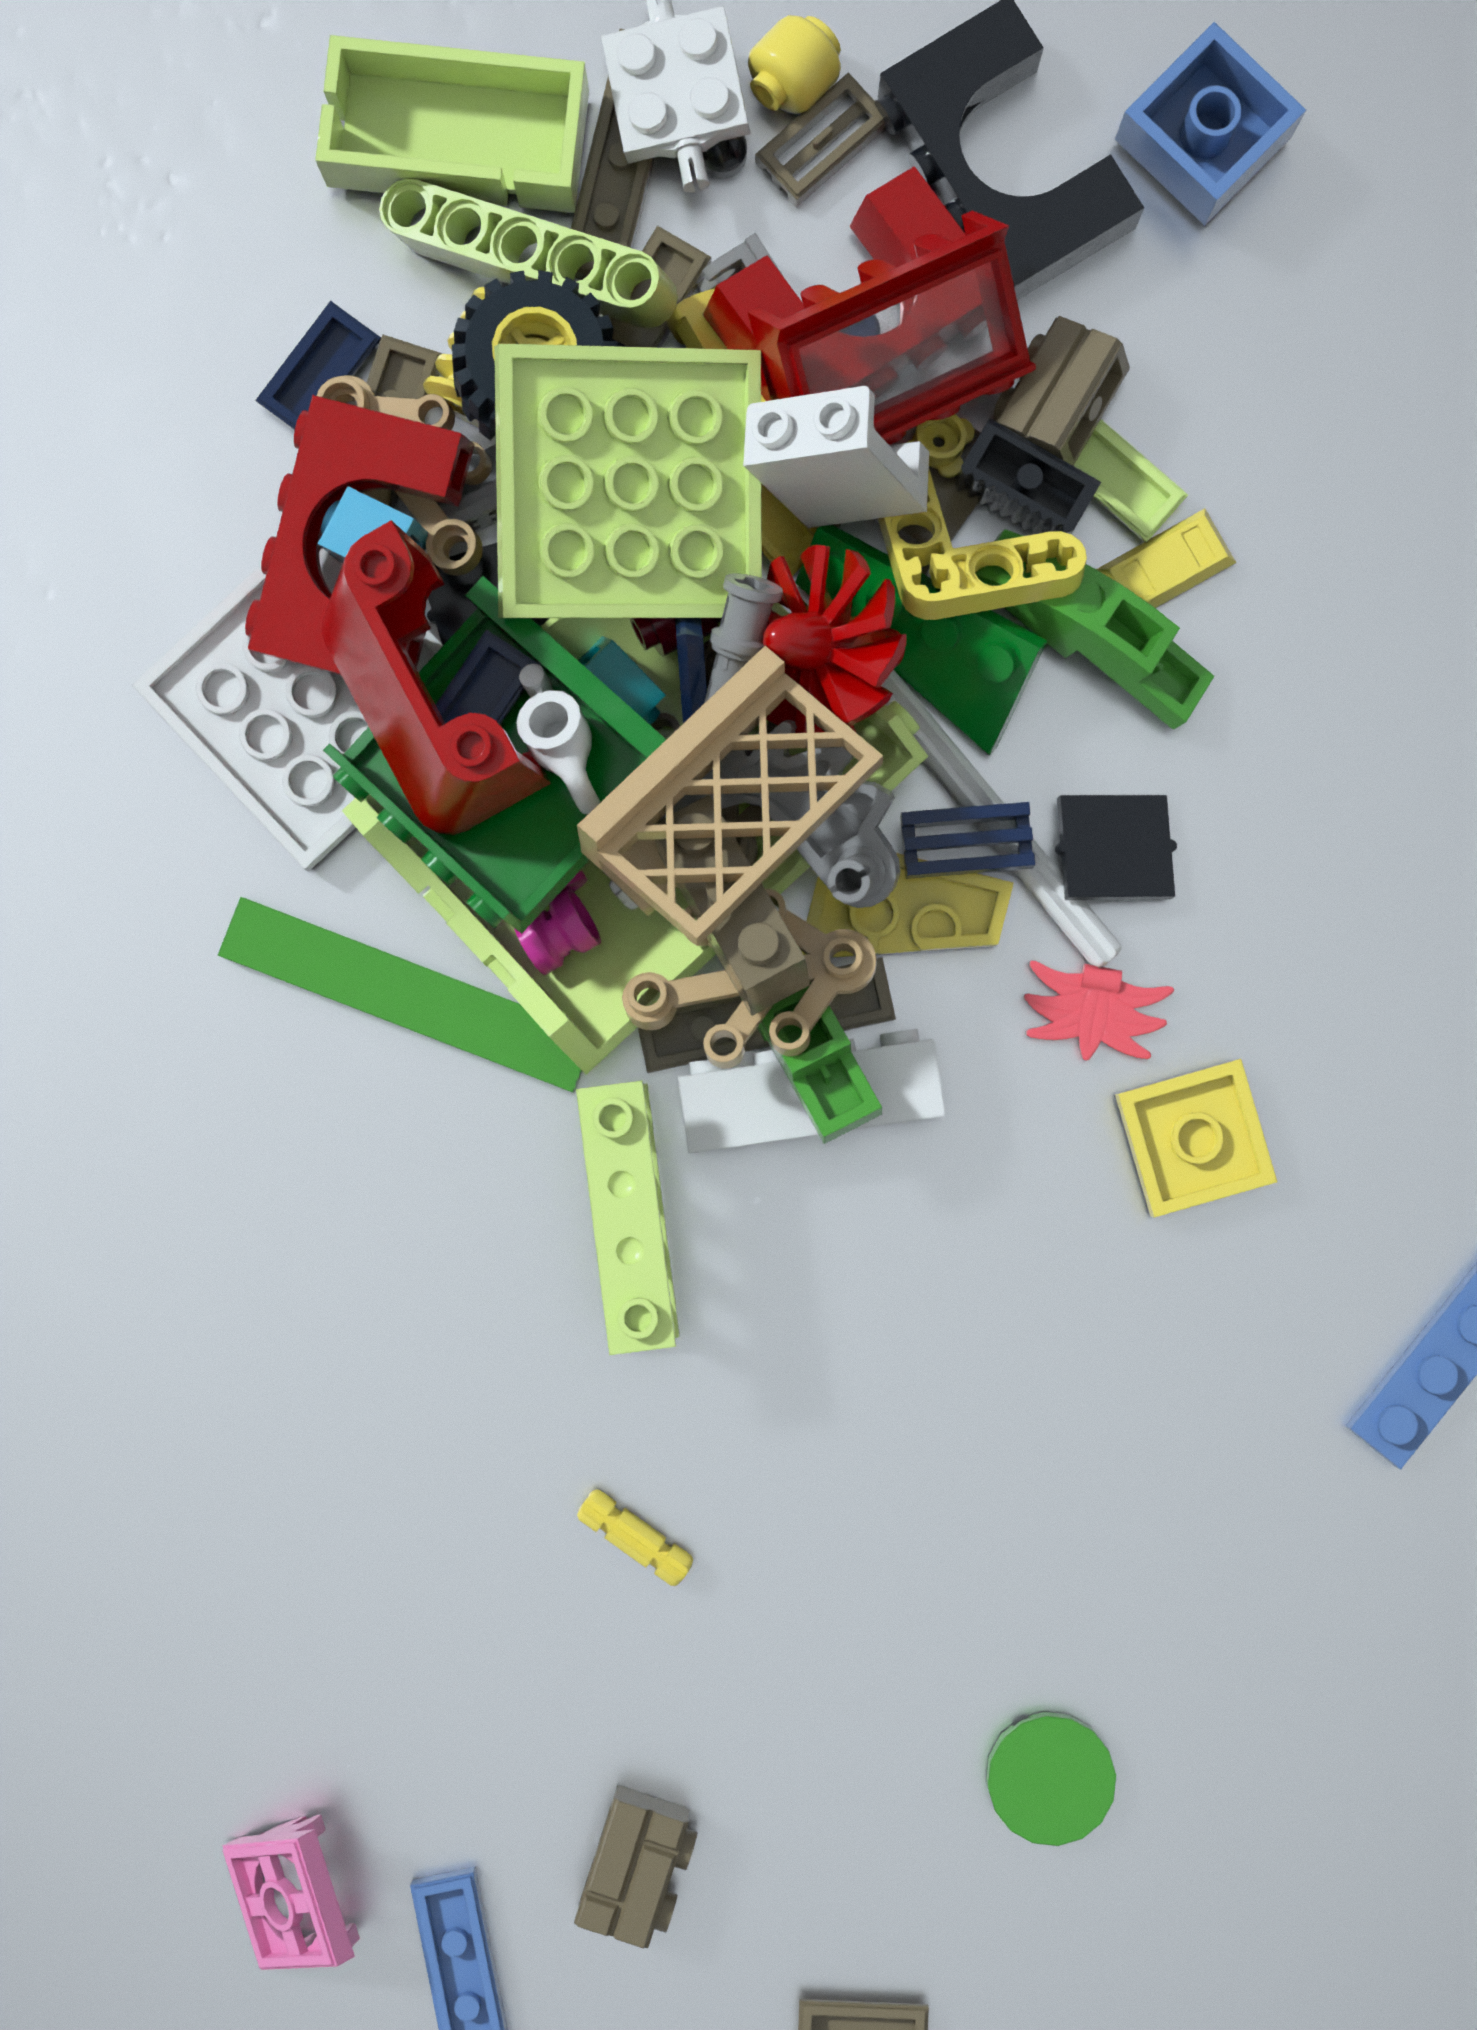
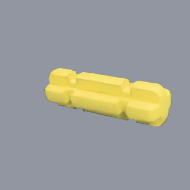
[577,1489,693,1586]

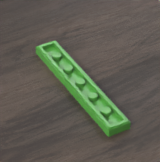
[217,897,582,1093]

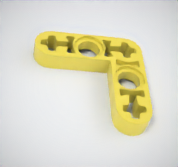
[878,470,1087,620]

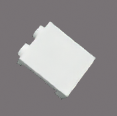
[743,386,929,528]

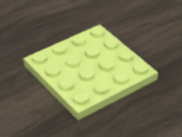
[494,344,762,618]

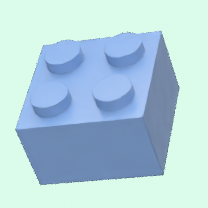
[1115,22,1306,226]

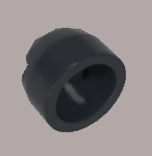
[702,136,747,179]

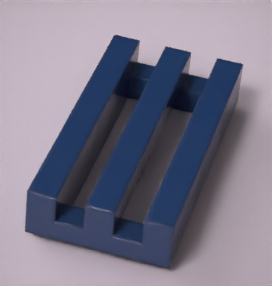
[900,802,1035,879]

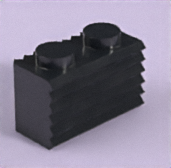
[956,418,1101,534]

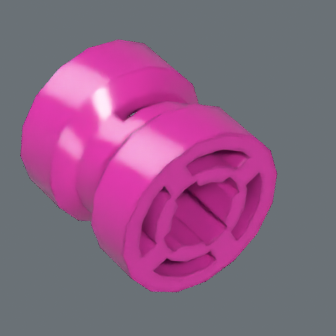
[514,888,601,975]

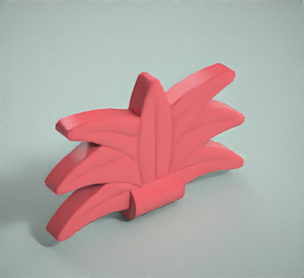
[1023,961,1174,1060]

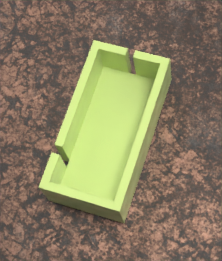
[315,35,589,213]

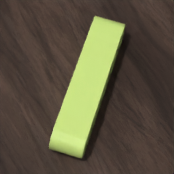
[379,178,678,328]

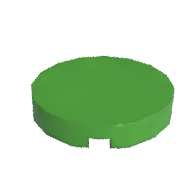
[986,1712,1116,1846]

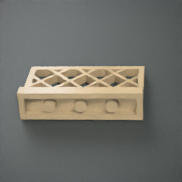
[577,646,883,946]

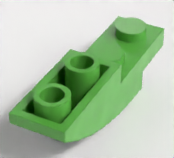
[975,529,1215,730]
[740,982,882,1144]

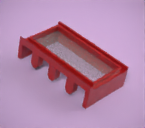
[747,210,1036,445]

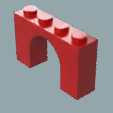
[703,166,986,401]
[245,395,475,676]

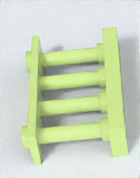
[576,1081,680,1355]

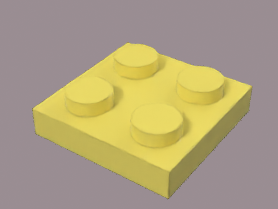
[1115,1059,1277,1218]

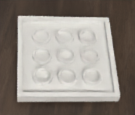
[131,546,443,872]

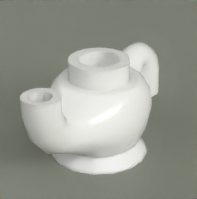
[516,664,600,814]

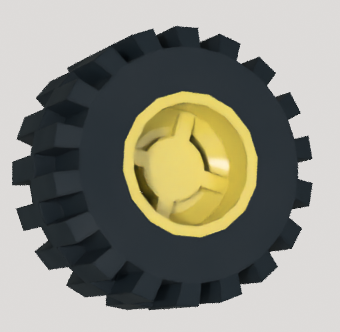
[452,270,617,441]

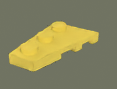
[801,853,1014,958]

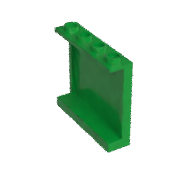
[323,576,667,934]

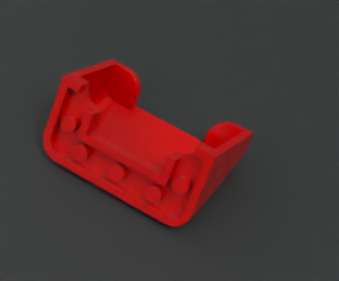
[321,520,551,835]

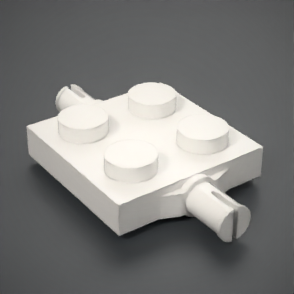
[601,0,751,193]

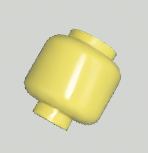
[748,15,841,114]

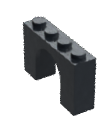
[875,0,1144,301]

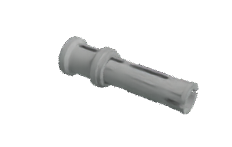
[704,573,783,703]

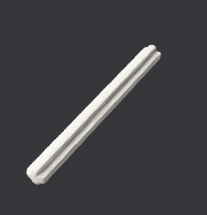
[881,670,1121,968]

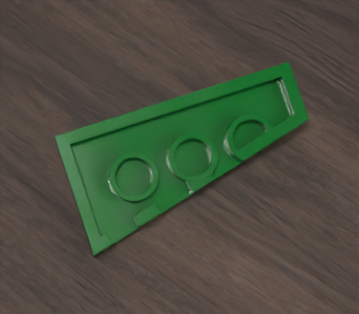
[795,525,1048,755]

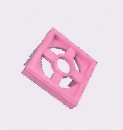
[222,1814,360,1970]

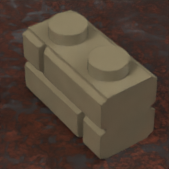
[993,316,1130,466]
[574,1786,698,1949]

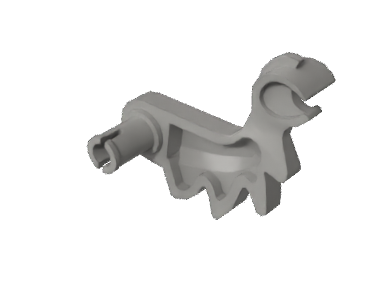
[660,720,900,908]

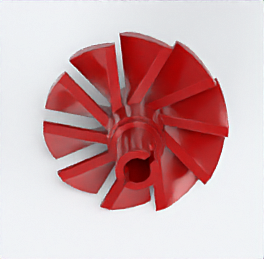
[763,545,906,733]

